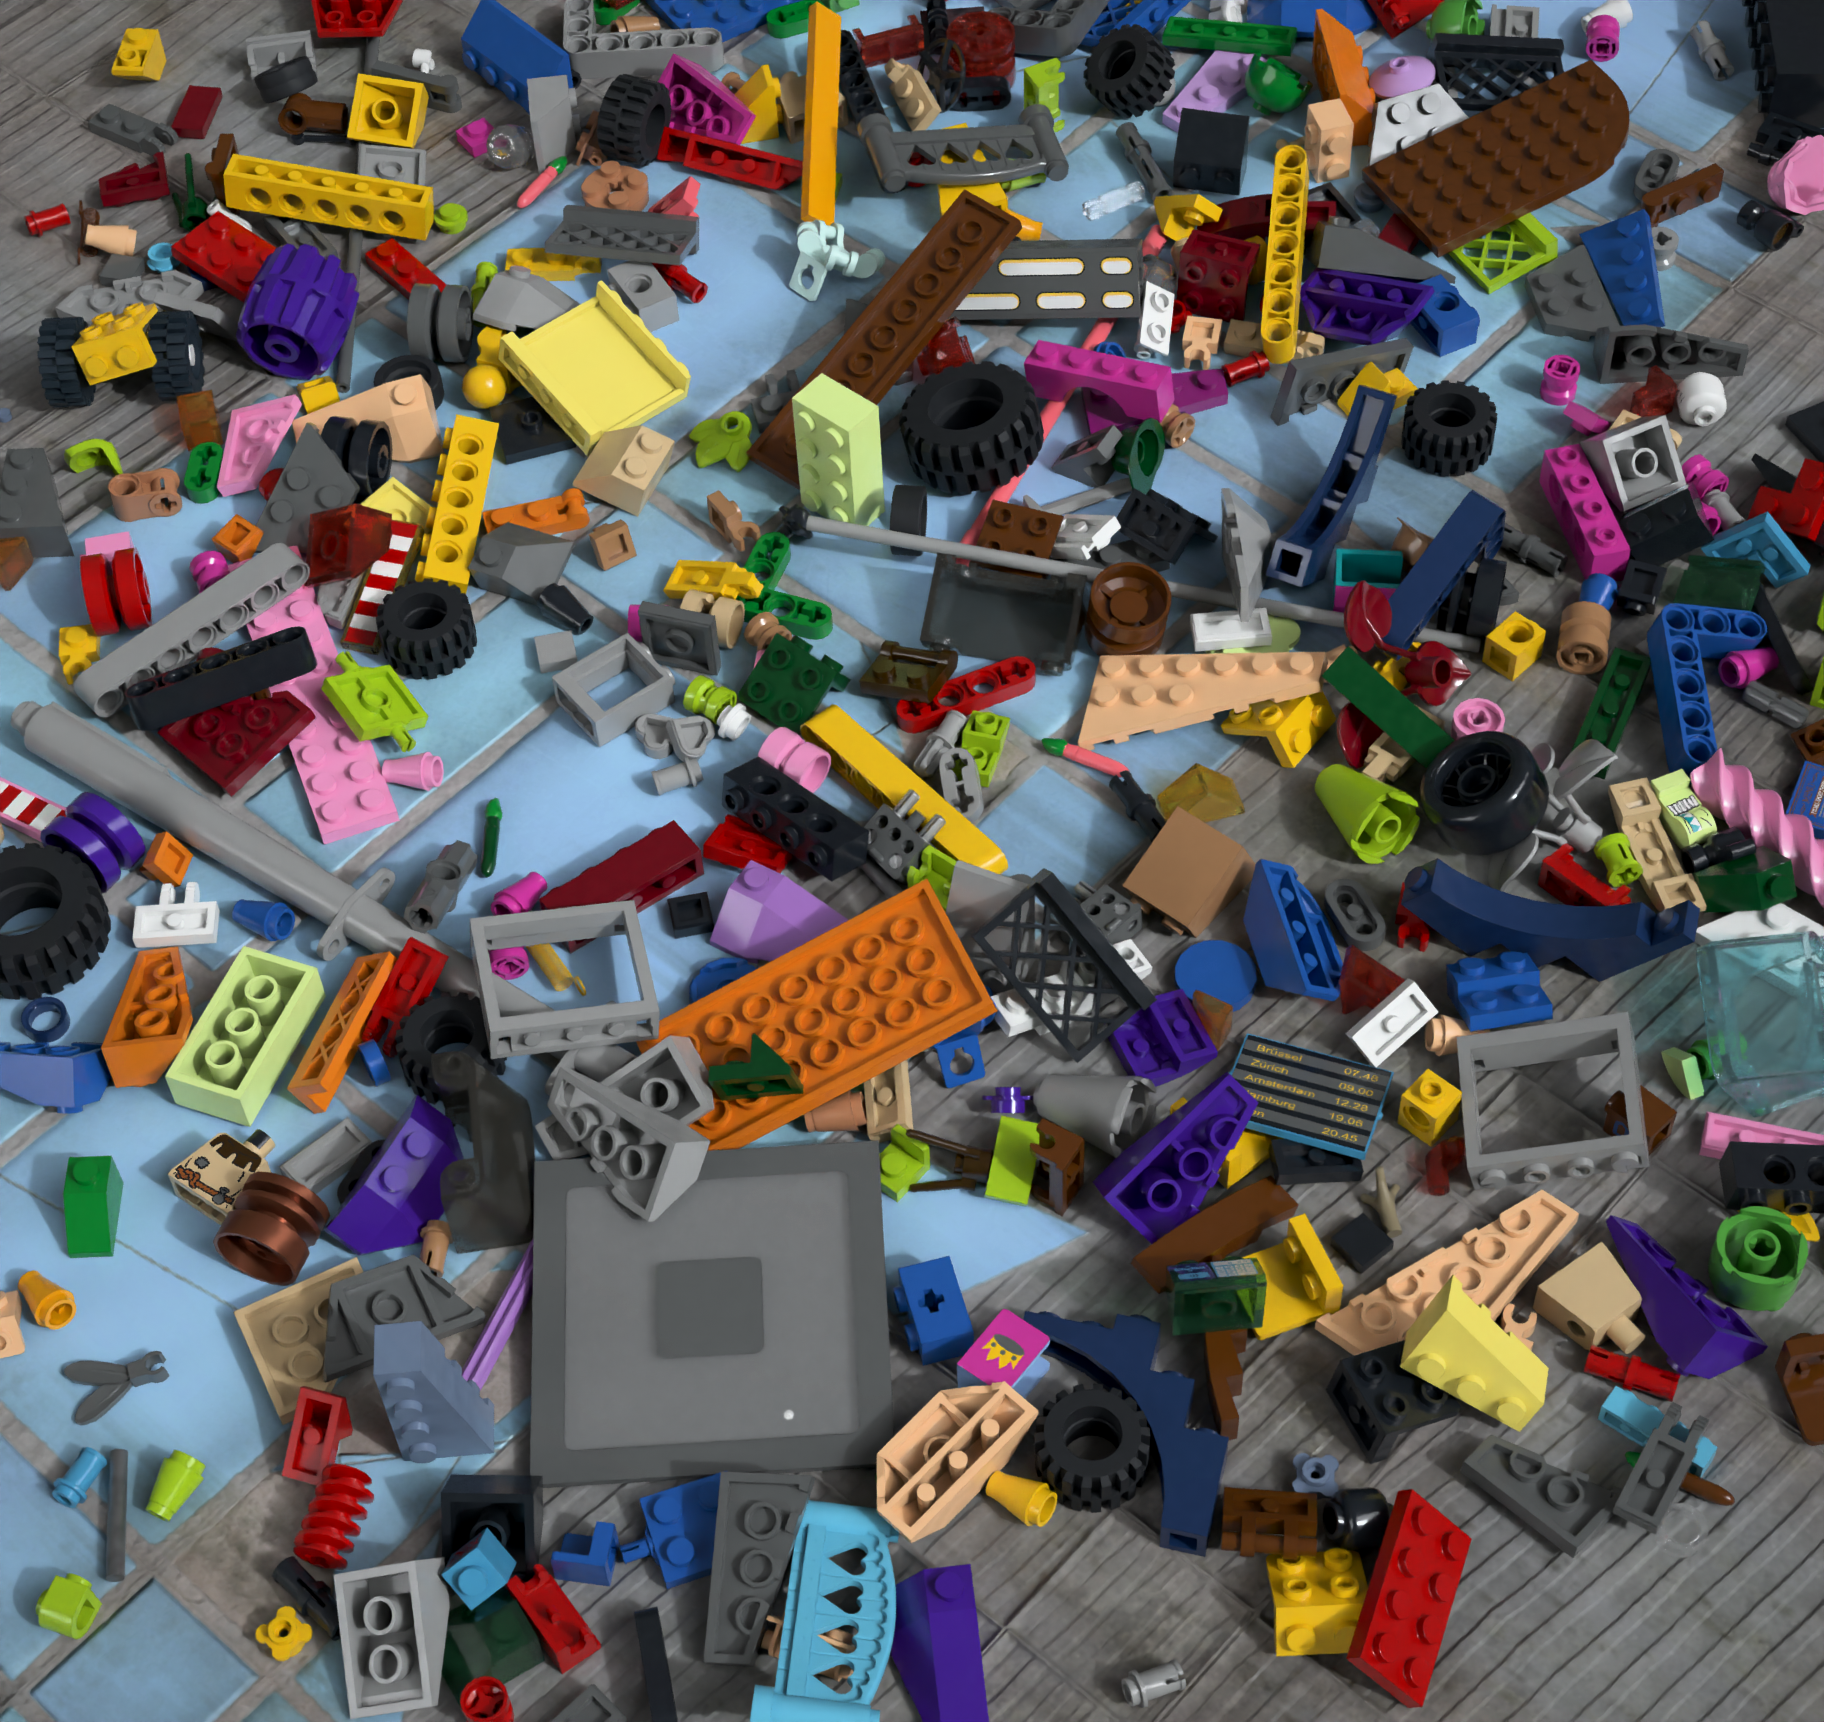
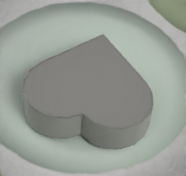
[635,713,674,759]
[666,716,715,762]

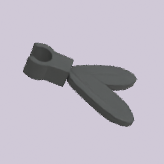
[64,1351,170,1425]

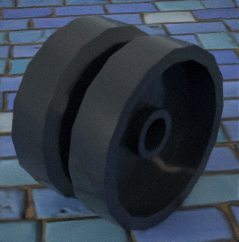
[321,416,393,500]

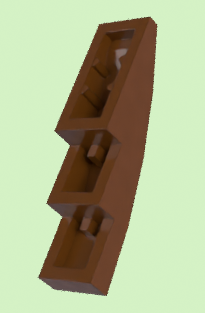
[1131,1175,1299,1294]
[1204,1254,1247,1440]

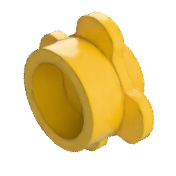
[255,1606,313,1661]

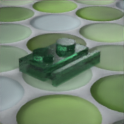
[1673,555,1766,611]

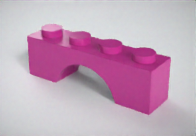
[1024,340,1175,423]

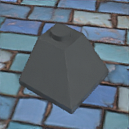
[468,522,575,606]

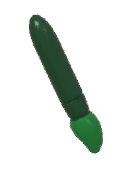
[480,798,502,878]

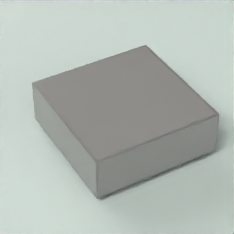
[534,630,578,673]

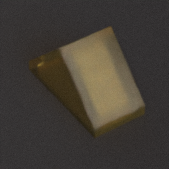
[1157,763,1245,823]

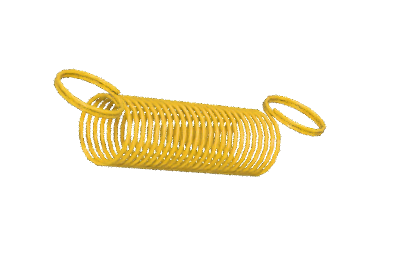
[525,943,586,996]

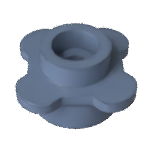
[1292,1453,1339,1500]

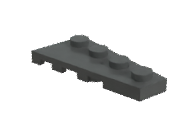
[703,1471,816,1667]

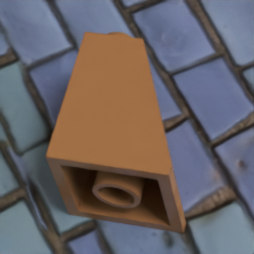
[1122,806,1255,938]

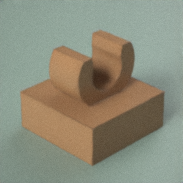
[589,519,637,571]

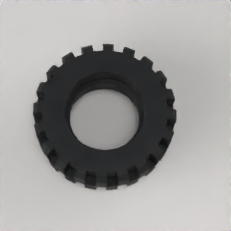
[899,361,1044,495]
[0,843,111,1000]

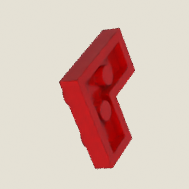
[1747,458,1824,541]

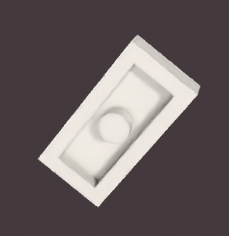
[1345,978,1438,1067]

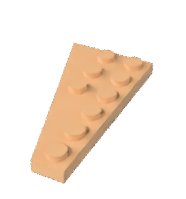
[1078,651,1328,751]
[1315,1190,1579,1356]

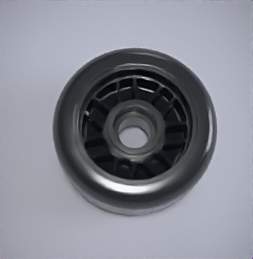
[1420,731,1549,856]

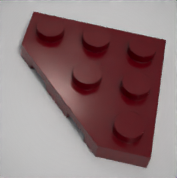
[157,690,316,797]

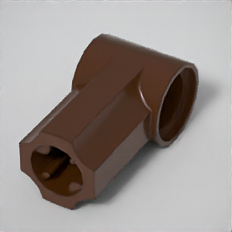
[278,93,349,135]

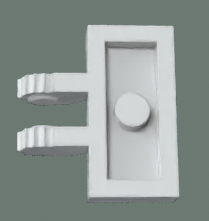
[132,882,220,948]

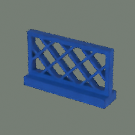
[1080,0,1191,47]

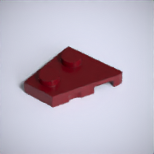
[99,151,170,207]

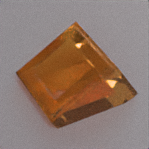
[0,537,34,591]
[1192,990,1233,1051]

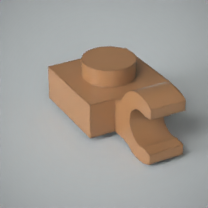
[707,490,761,552]

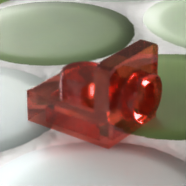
[1630,365,1677,417]

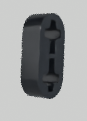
[948,76,1011,112]

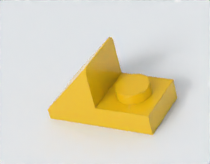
[1153,194,1223,242]
[1337,361,1418,416]

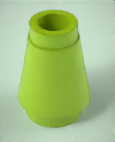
[145,1450,206,1522]

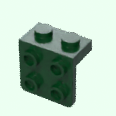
[738,633,851,735]

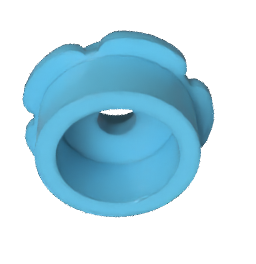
[147,242,180,273]

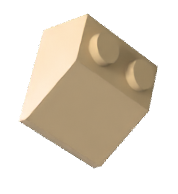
[572,425,675,517]

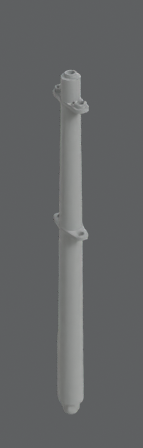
[11,701,637,1096]

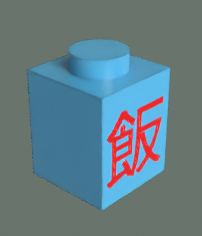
[441,1528,517,1611]

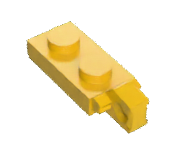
[505,248,602,281]
[663,560,764,601]

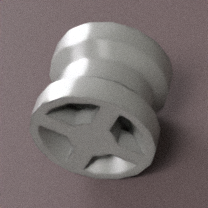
[1651,227,1679,271]

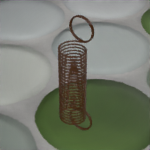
[78,200,100,265]

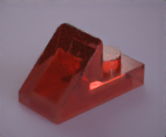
[1339,945,1405,1015]

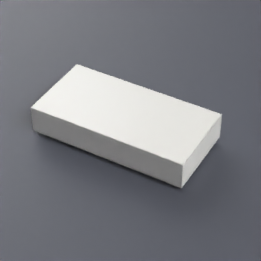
[1190,608,1272,652]

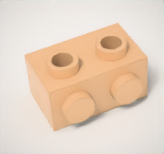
[1304,98,1354,183]

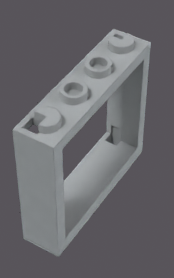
[469,900,660,1059]
[1457,1012,1650,1190]

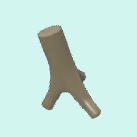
[1360,1166,1402,1238]

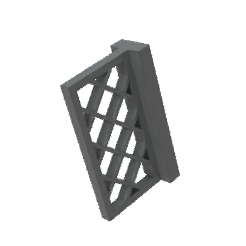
[545,205,699,265]

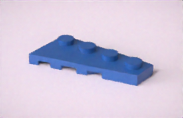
[1579,209,1665,327]

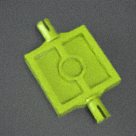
[321,651,429,752]

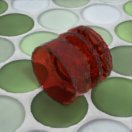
[946,11,1016,97]

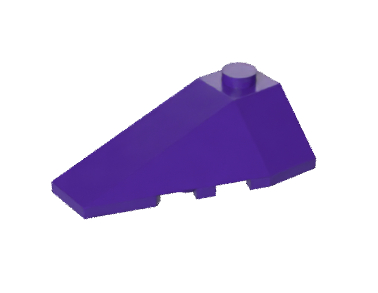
[1092,1072,1258,1244]
[1606,1215,1768,1379]

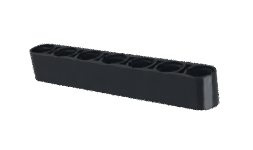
[839,30,910,194]

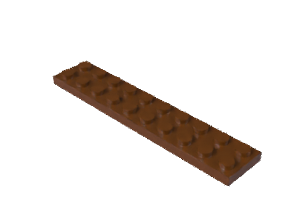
[746,189,1022,490]

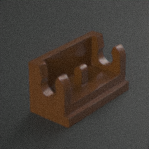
[1030,1118,1084,1216]

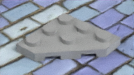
[55,270,204,341]

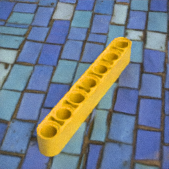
[1261,145,1309,364]
[800,704,1008,874]

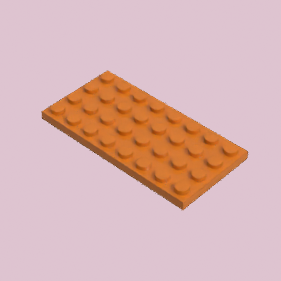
[636,879,998,1151]

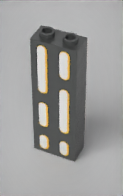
[947,239,1144,320]

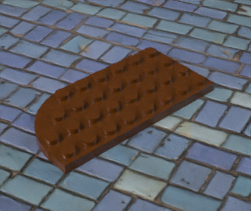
[1362,60,1630,258]

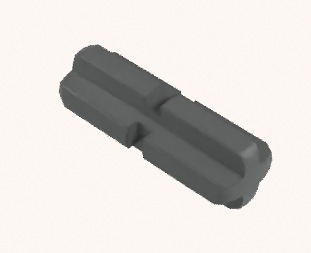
[1742,681,1809,729]

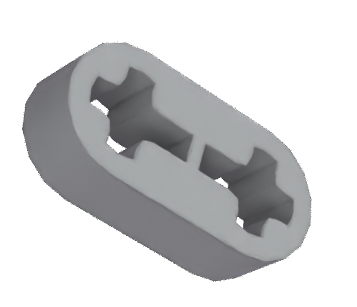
[939,748,984,823]

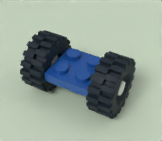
[37,310,205,408]

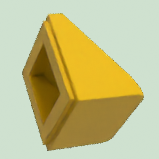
[296,375,340,414]

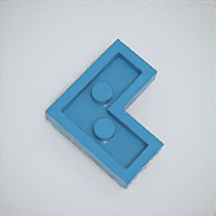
[1701,511,1811,588]

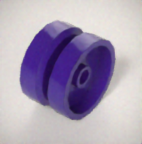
[40,792,146,894]

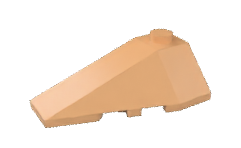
[292,374,445,463]

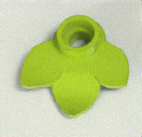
[689,411,752,472]

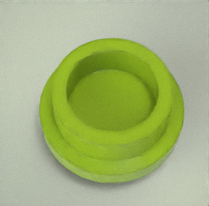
[434,203,468,234]

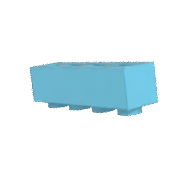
[1598,1386,1718,1477]

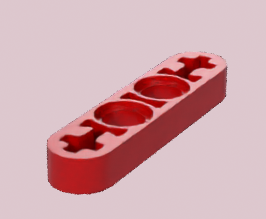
[896,656,1036,734]

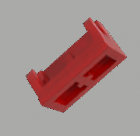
[1538,843,1631,906]
[506,1564,602,1674]

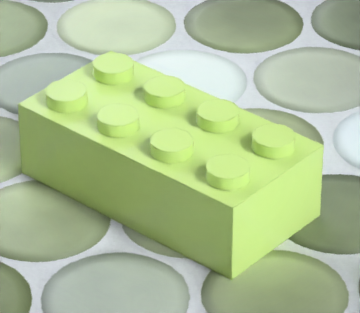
[792,373,885,526]
[165,946,326,1127]

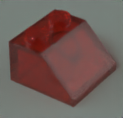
[304,504,392,588]

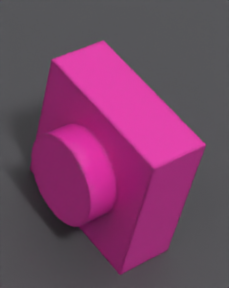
[456,117,502,158]
[1563,400,1612,436]

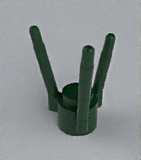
[172,153,216,232]

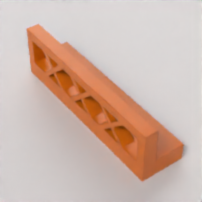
[287,951,397,1114]

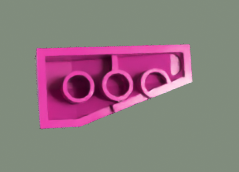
[658,53,756,145]

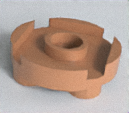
[581,161,649,211]

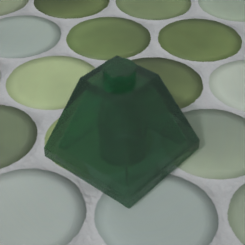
[442,1586,545,1709]

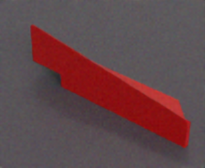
[657,126,803,191]

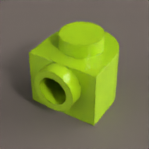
[36,1573,102,1639]

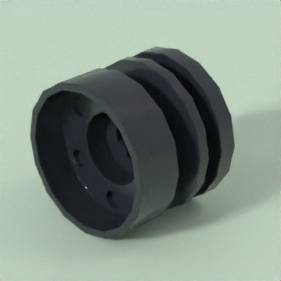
[1427,557,1507,639]

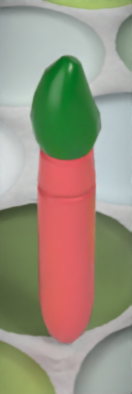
[517,156,568,208]
[1042,738,1130,777]

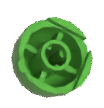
[1426,0,1485,42]

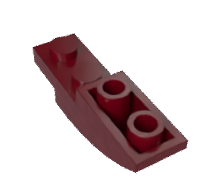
[1197,194,1336,241]

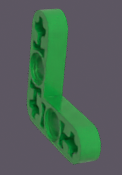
[736,532,833,640]

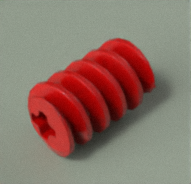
[293,1464,374,1570]

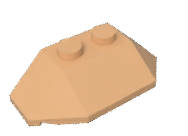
[877,1381,1039,1543]

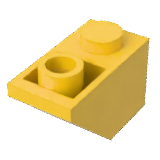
[111,28,167,81]
[734,64,783,144]

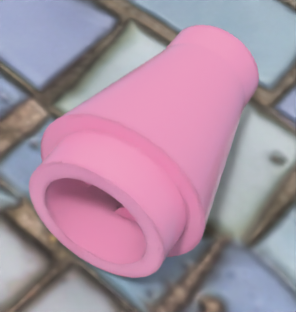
[382,752,444,791]

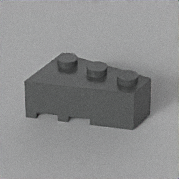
[0,448,74,559]

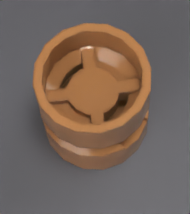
[1556,601,1612,675]

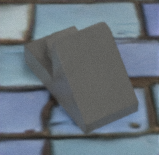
[1051,424,1123,488]

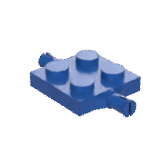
[619,1470,728,1589]

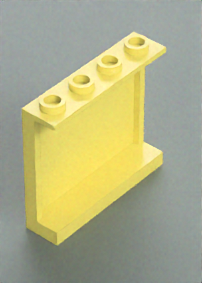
[498,280,691,457]

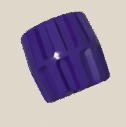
[236,244,359,380]

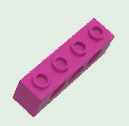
[1539,444,1631,582]

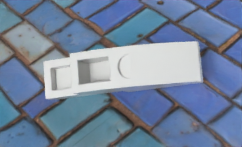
[991,939,1153,1037]

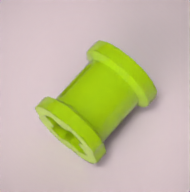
[1594,833,1643,887]

